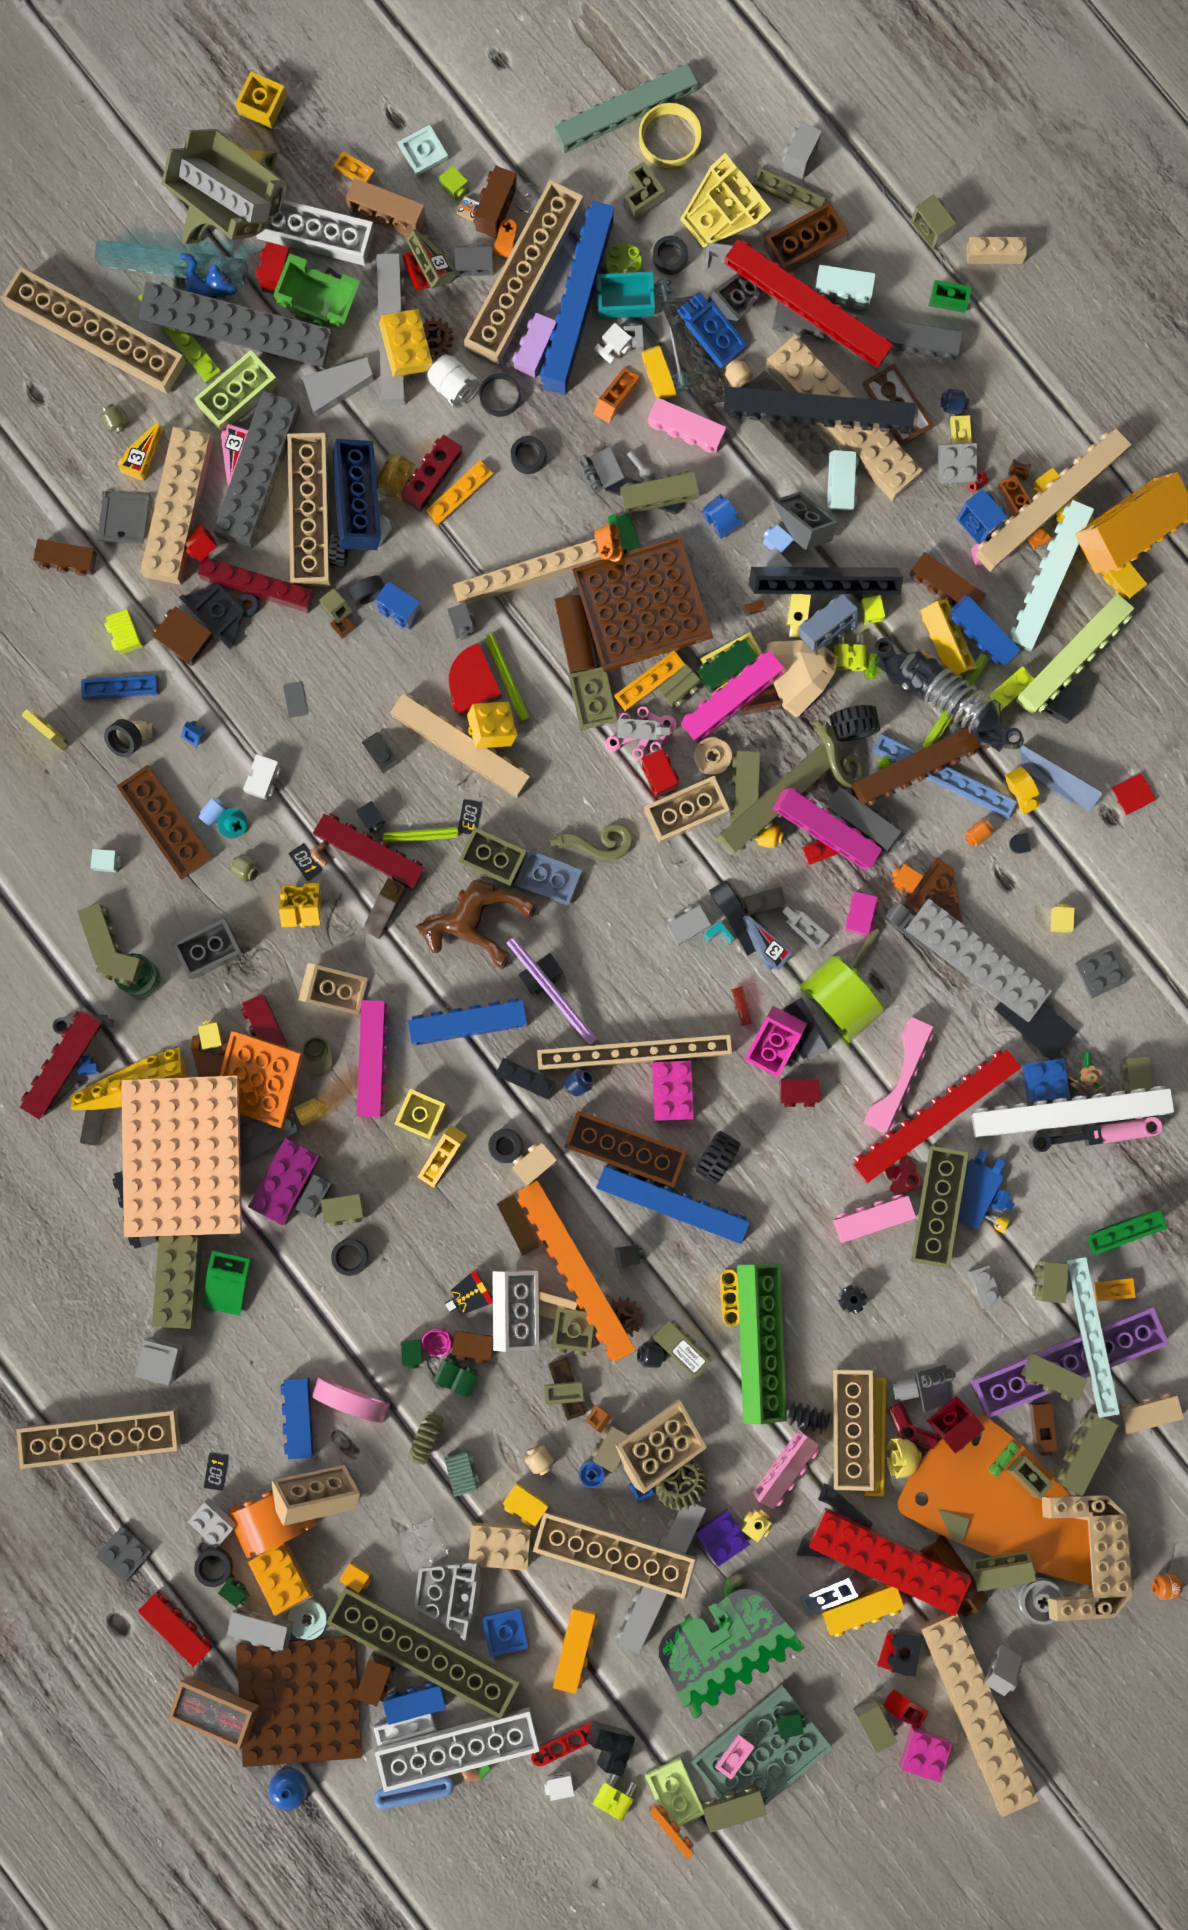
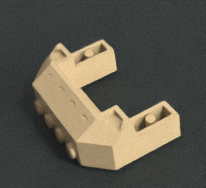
[1042,1494,1134,1621]

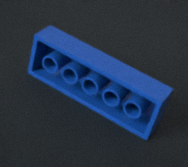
[408,998,528,1046]

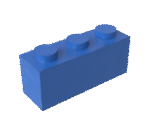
[382,1681,447,1725]

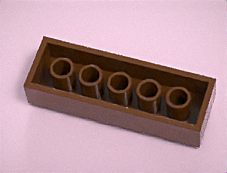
[564,1111,687,1188]

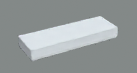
[373,1713,436,1747]

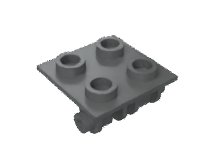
[577,447,625,495]
[916,1365,956,1412]

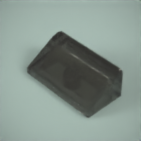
[80,1109,106,1146]

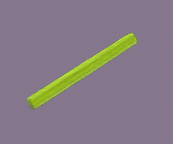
[922,654,989,748]

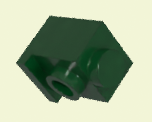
[217,1574,250,1608]

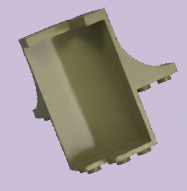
[161,129,288,244]

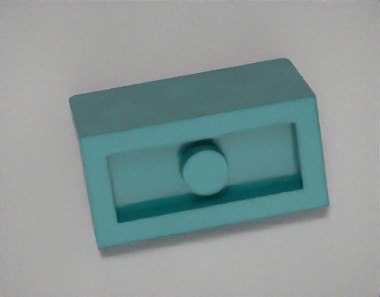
[703,921,734,945]

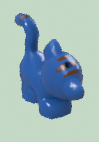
[180,253,237,300]

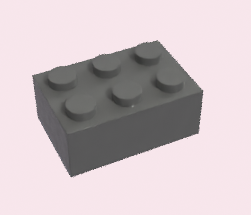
[172,918,244,980]

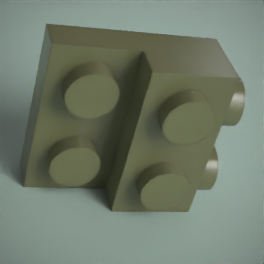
[552,1308,594,1356]

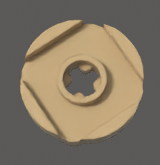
[694,737,732,776]

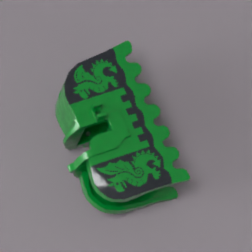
[659,1589,805,1719]

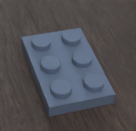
[515,850,582,906]

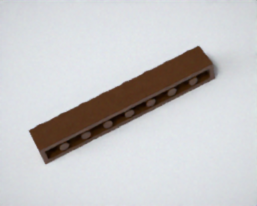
[852,727,991,806]

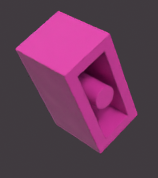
[844,892,879,936]

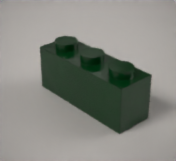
[698,639,758,694]

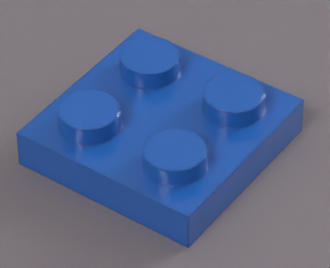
[482,1608,528,1657]

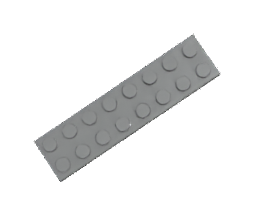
[905,899,1052,1022]

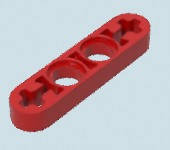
[531,1720,599,1767]

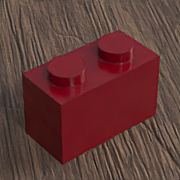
[779,1079,820,1107]

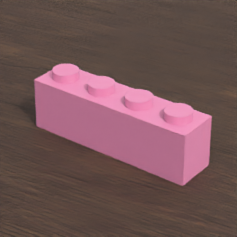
[648,397,726,453]
[833,1194,916,1243]

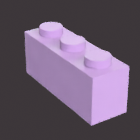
[512,313,557,378]

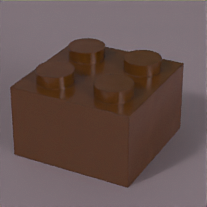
[355,1653,396,1707]

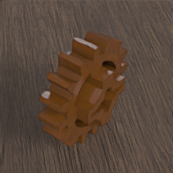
[422,316,454,359]
[611,1297,644,1337]

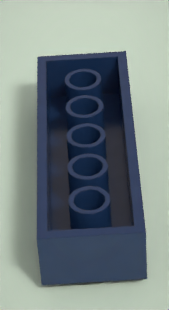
[332,439,381,550]

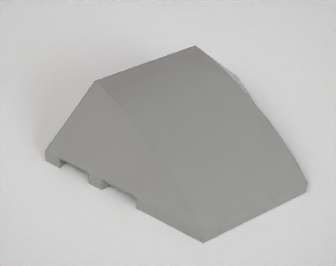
[414,1563,482,1641]

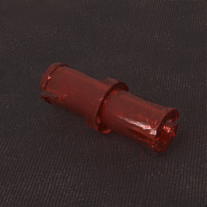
[731,986,753,1026]

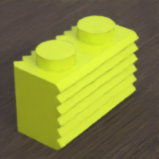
[104,609,143,655]

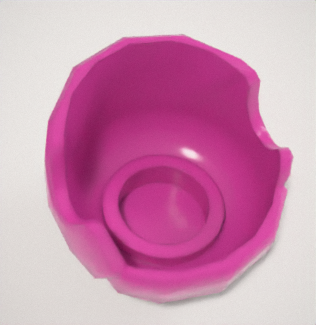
[422,1327,453,1357]

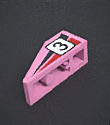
[221,424,248,485]

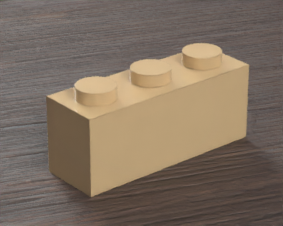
[967,237,1026,264]
[1118,1392,1184,1434]

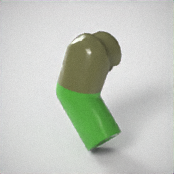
[722,1573,748,1597]

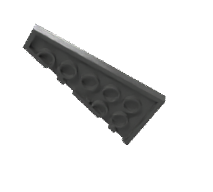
[240,1113,298,1166]

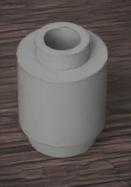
[892,1378,920,1401]

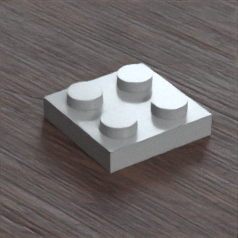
[938,443,977,483]
[188,1498,237,1548]

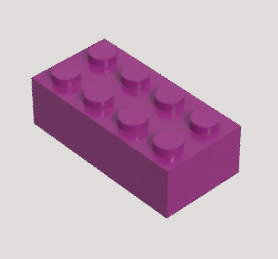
[248,1138,322,1225]

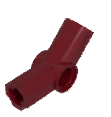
[887,1402,938,1450]

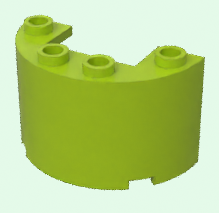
[798,955,885,1043]

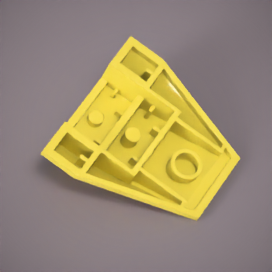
[681,153,772,248]

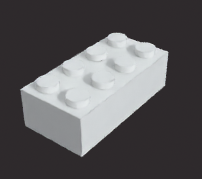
[493,1270,539,1352]

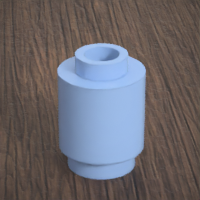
[199,798,226,826]

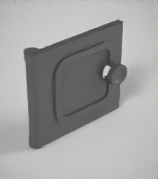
[97,491,150,544]

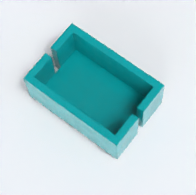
[597,272,655,319]

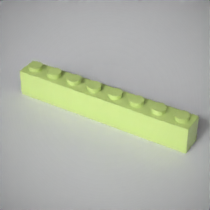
[1016,594,1134,716]

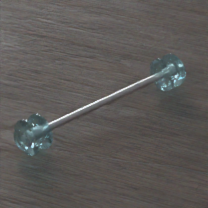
[654,278,691,391]

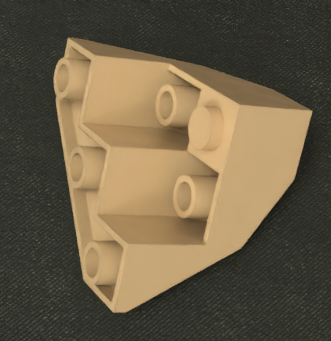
[765,640,839,717]

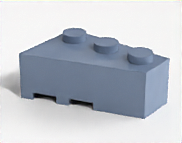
[799,594,858,652]

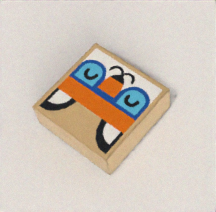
[457,196,479,222]

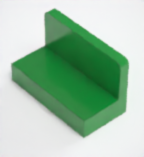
[607,514,640,553]

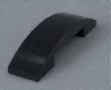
[709,881,756,956]

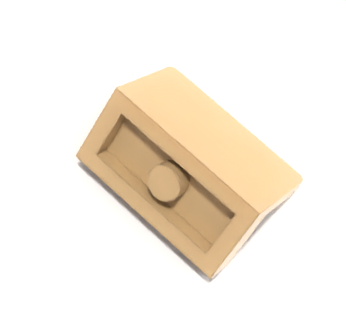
[539,1291,577,1320]

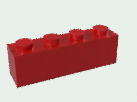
[137,1591,213,1667]

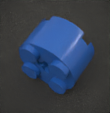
[701,494,744,539]

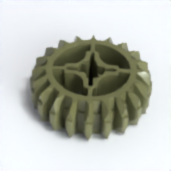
[408,1411,444,1465]
[656,1460,708,1512]

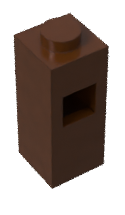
[1029,1402,1058,1456]

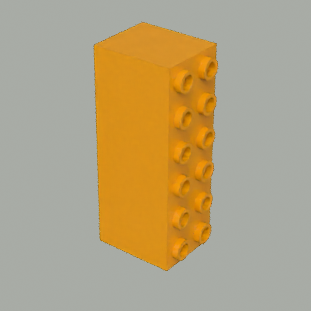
[1075,472,1188,574]

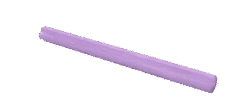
[507,937,596,1045]

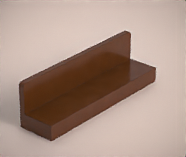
[920,1535,988,1617]

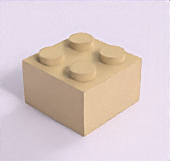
[512,1142,557,1186]

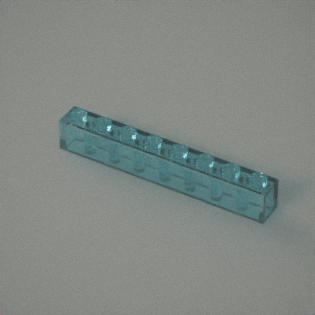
[94,239,248,286]

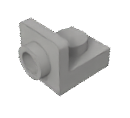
[624,323,644,354]

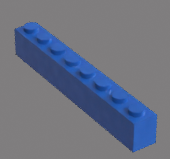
[596,1164,750,1244]

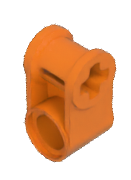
[493,219,517,258]
[594,523,623,562]

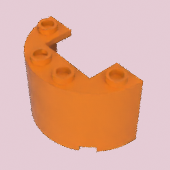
[227,1490,318,1558]

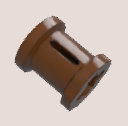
[1008,459,1031,480]

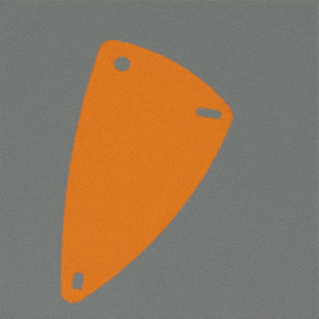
[898,1415,1092,1586]

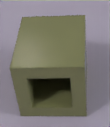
[319,589,352,623]

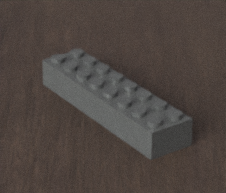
[213,391,301,548]

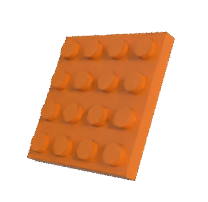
[220,1030,303,1128]

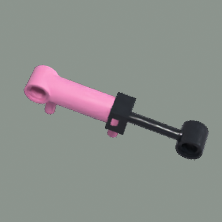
[1029,1117,1162,1153]

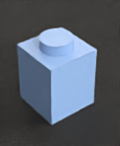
[763,525,794,555]

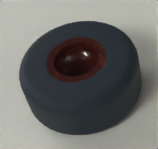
[237,593,260,617]

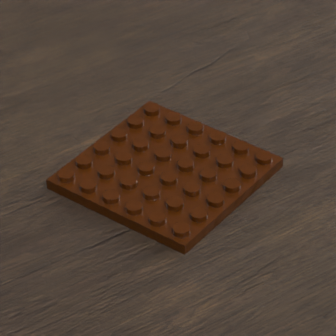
[572,535,713,672]
[236,1636,362,1767]

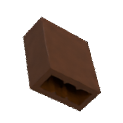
[152,606,214,666]

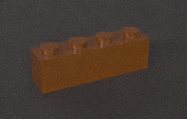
[909,552,986,606]

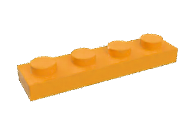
[426,460,493,526]
[614,651,685,712]

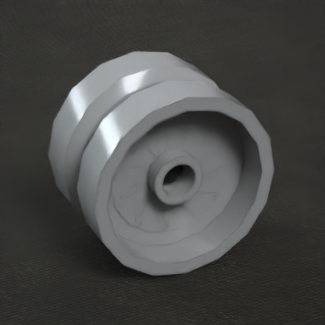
[1017,1576,1064,1625]

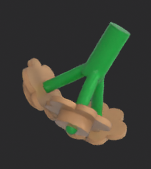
[1067,1053,1110,1095]

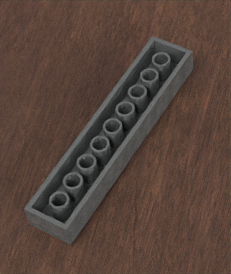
[138,281,333,368]

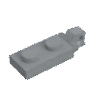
[617,718,670,740]
[781,906,830,951]

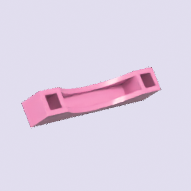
[863,1017,934,1133]

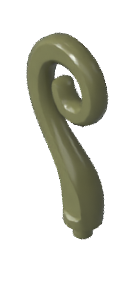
[813,718,865,788]
[549,823,633,861]

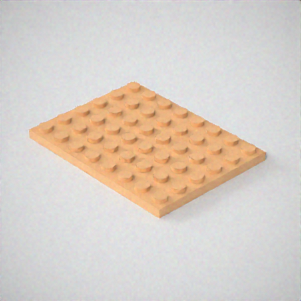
[122,1076,242,1237]

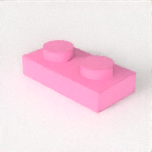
[715,1733,755,1779]

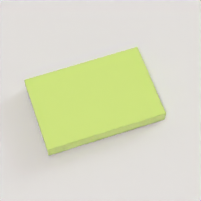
[645,1757,704,1826]

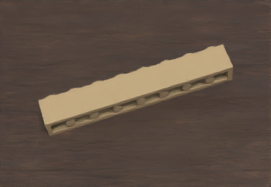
[453,539,603,605]
[390,694,530,798]

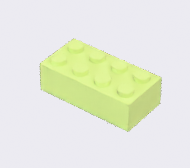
[194,350,279,432]

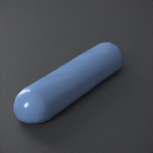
[374,1776,454,1809]

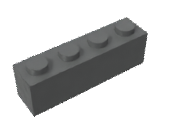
[824,787,901,853]

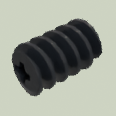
[788,1400,831,1435]

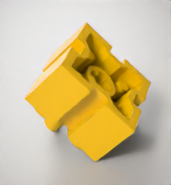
[279,883,322,928]

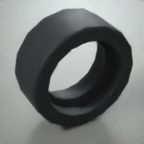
[652,235,688,275]
[510,436,546,474]
[348,575,385,606]
[104,719,142,757]
[331,1239,369,1276]
[194,1547,233,1588]

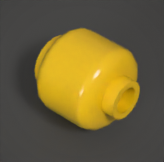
[755,824,784,848]

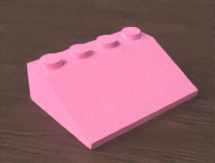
[753,1429,819,1509]

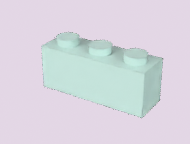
[827,450,859,511]

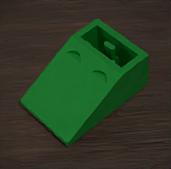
[202,1250,253,1316]

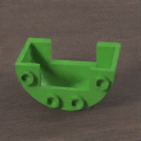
[274,253,360,328]

